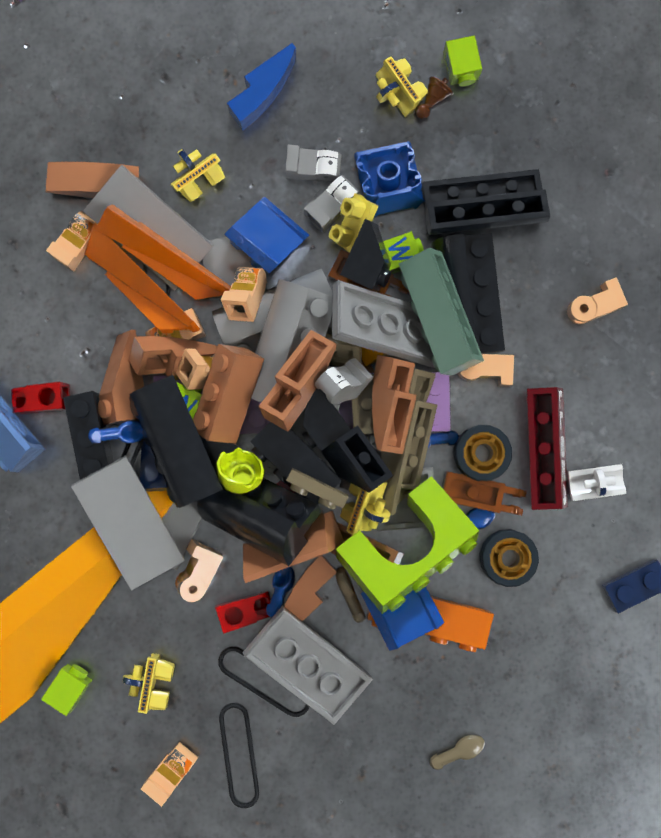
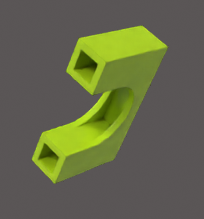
[336,476,480,614]

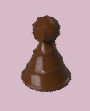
[415,76,453,119]

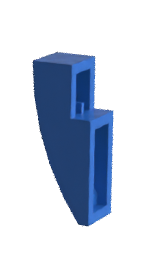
[227,43,296,131]

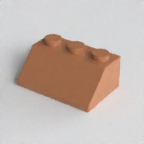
[243,508,344,583]

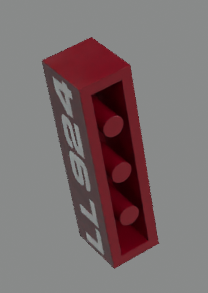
[527,387,568,510]

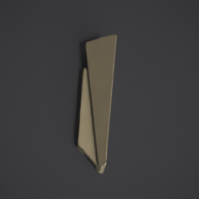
[380,369,437,515]

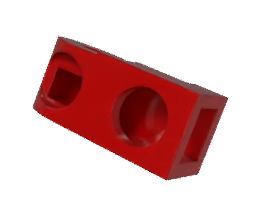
[11,382,71,414]
[215,591,271,634]

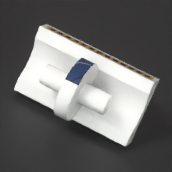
[567,464,626,501]

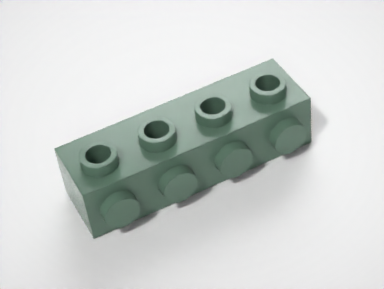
[399,248,484,376]

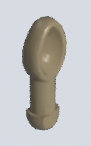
[336,567,366,623]
[430,735,485,770]

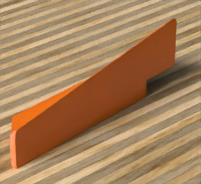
[95,204,231,300]
[85,223,200,334]

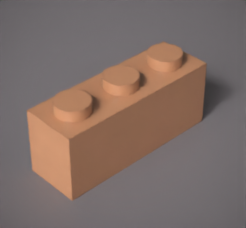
[193,344,264,444]

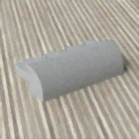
[212,269,333,353]
[251,279,333,403]

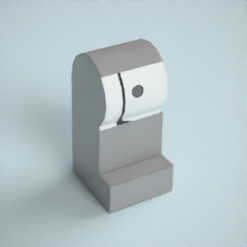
[285,144,342,181]
[304,175,360,233]
[314,358,373,404]

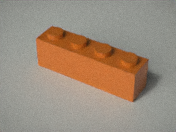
[366,596,494,652]

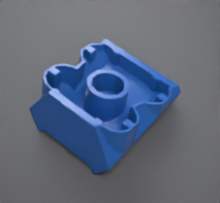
[354,141,424,218]
[224,197,309,273]
[361,587,444,651]

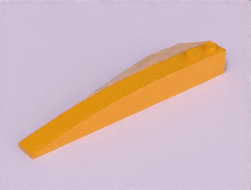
[0,490,174,724]

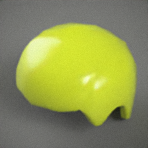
[216,448,264,494]

